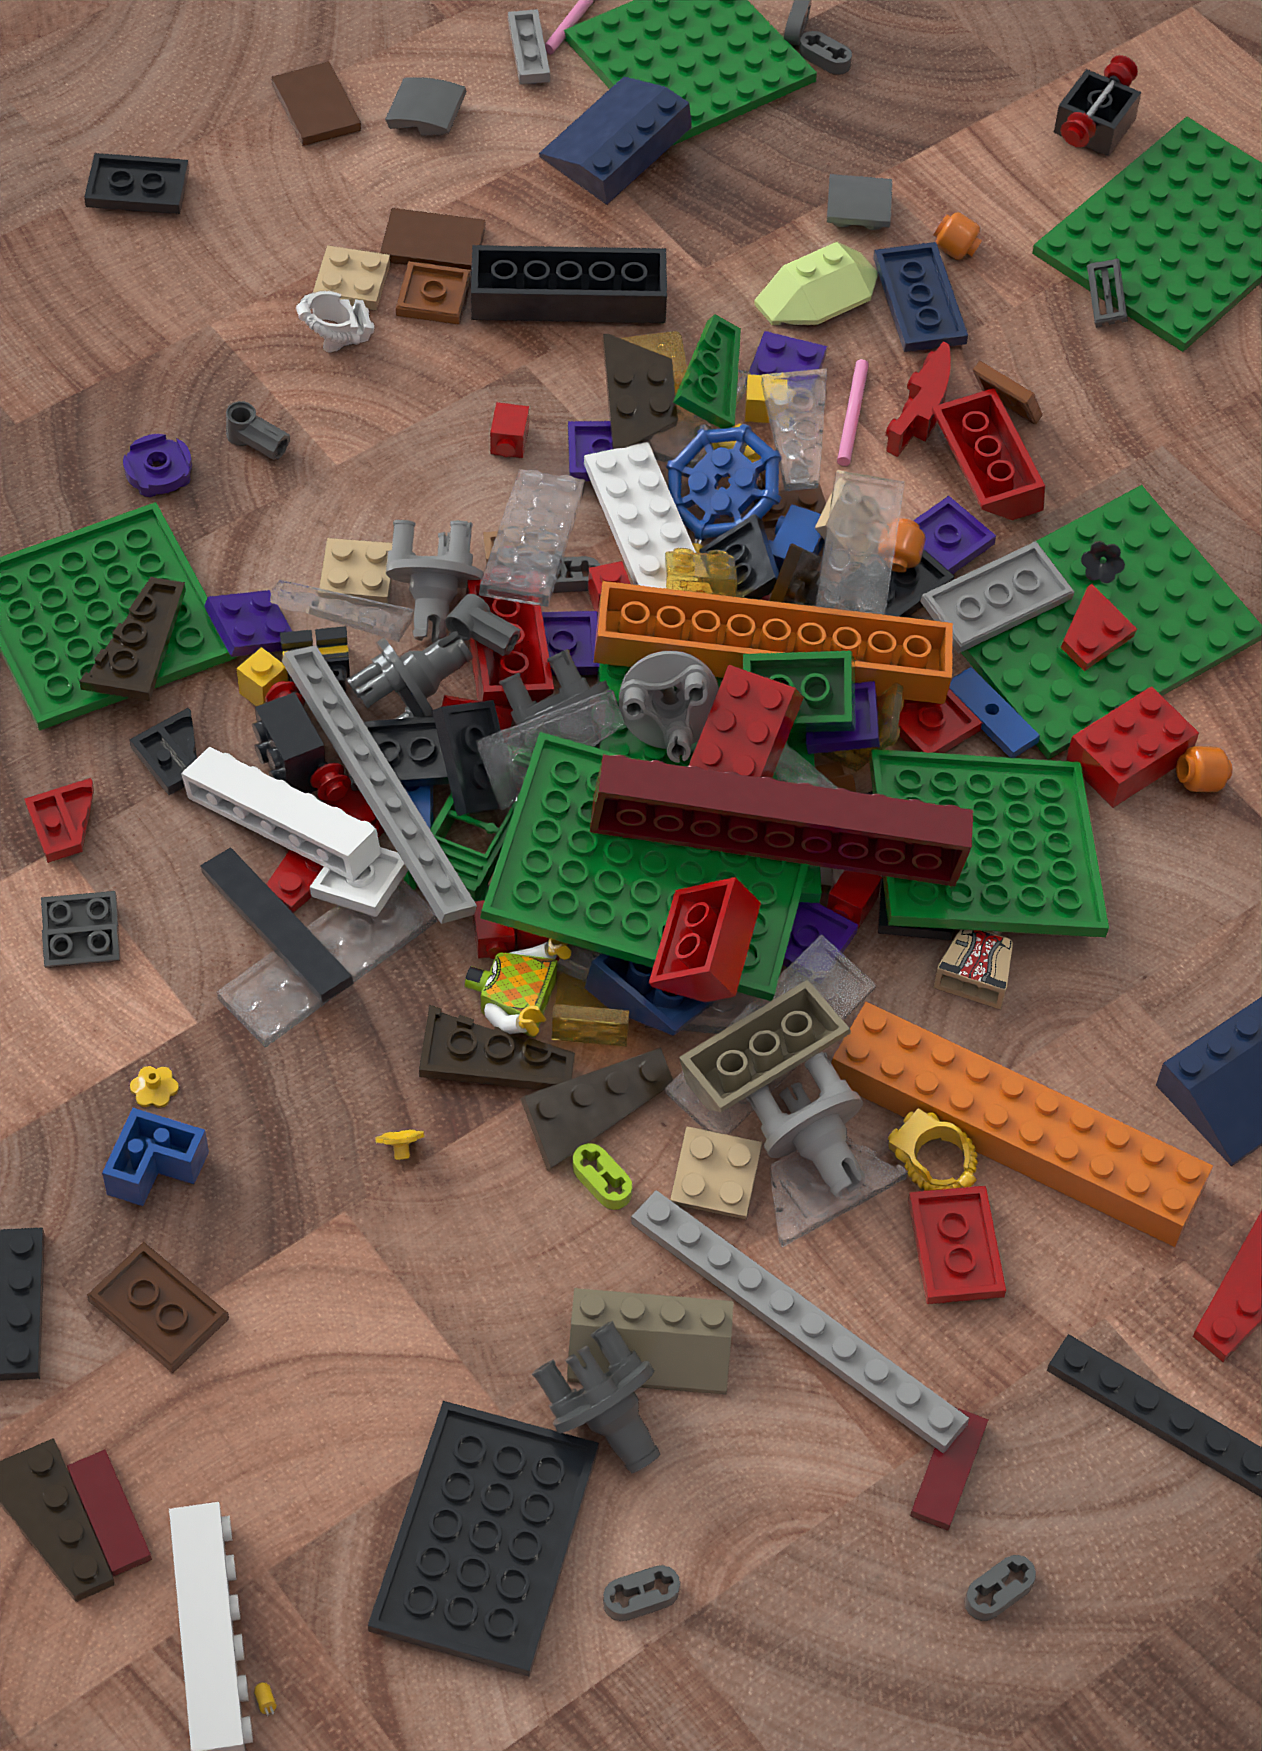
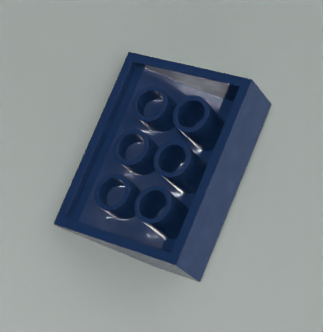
[539,76,692,205]
[585,953,717,1036]
[1156,997,1262,1167]

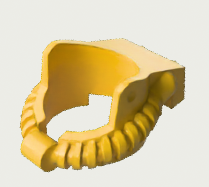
[888,1108,978,1191]

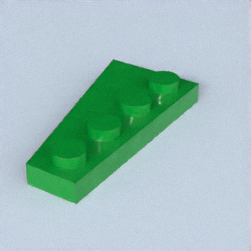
[673,314,741,429]

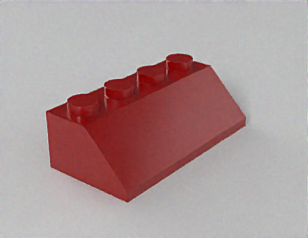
[932,388,1045,520]
[465,578,554,707]

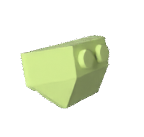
[754,242,878,325]

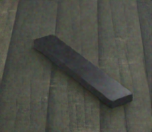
[200,847,354,1003]

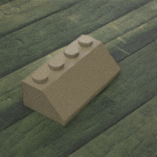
[679,979,851,1112]
[567,1288,734,1395]

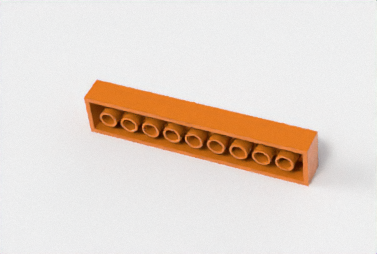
[593,581,953,704]
[831,1002,1213,1247]

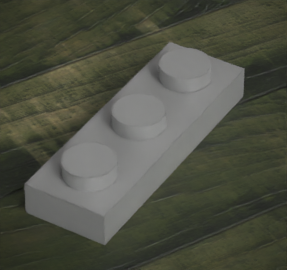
[508,9,550,84]

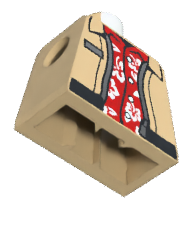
[934,929,1013,1009]

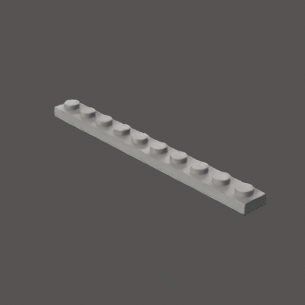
[282,645,477,924]
[631,1190,969,1453]

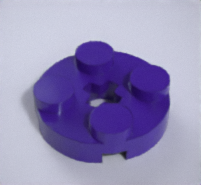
[123,434,192,497]

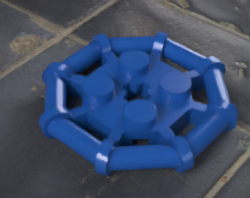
[666,424,782,541]

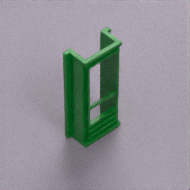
[402,743,533,901]

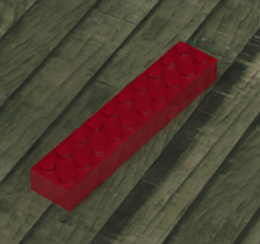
[589,754,973,887]

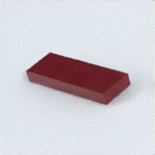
[910,1407,989,1531]
[67,1449,152,1577]

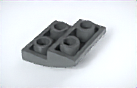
[385,77,467,136]
[827,174,892,230]
[41,891,120,968]

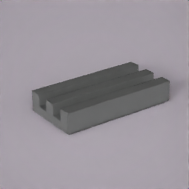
[1087,258,1128,327]

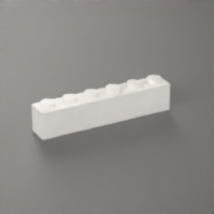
[181,747,381,881]
[169,1502,253,1751]

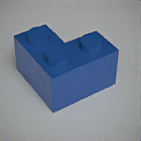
[102,1108,209,1206]

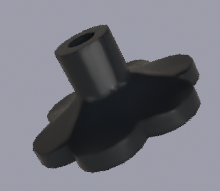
[1081,541,1125,583]

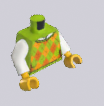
[464,938,572,1038]

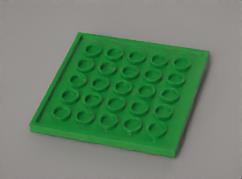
[564,0,817,146]
[0,502,237,731]
[869,749,1109,938]

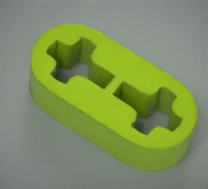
[573,1143,632,1210]

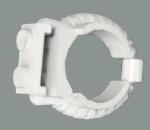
[296,291,374,352]

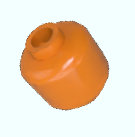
[933,212,982,260]
[877,518,926,572]
[1176,746,1233,792]

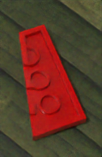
[266,787,385,913]
[1193,1210,1262,1362]

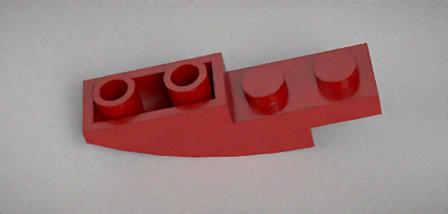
[885,342,951,457]

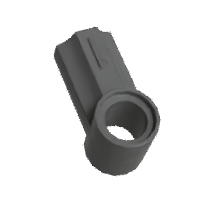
[226,401,290,460]
[445,594,521,656]

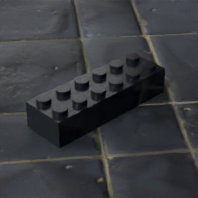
[471,245,667,323]

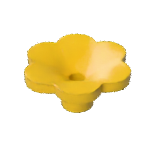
[130,1066,179,1108]
[375,1130,425,1160]

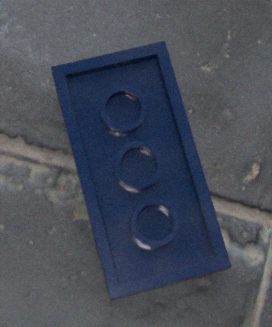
[873,242,968,352]

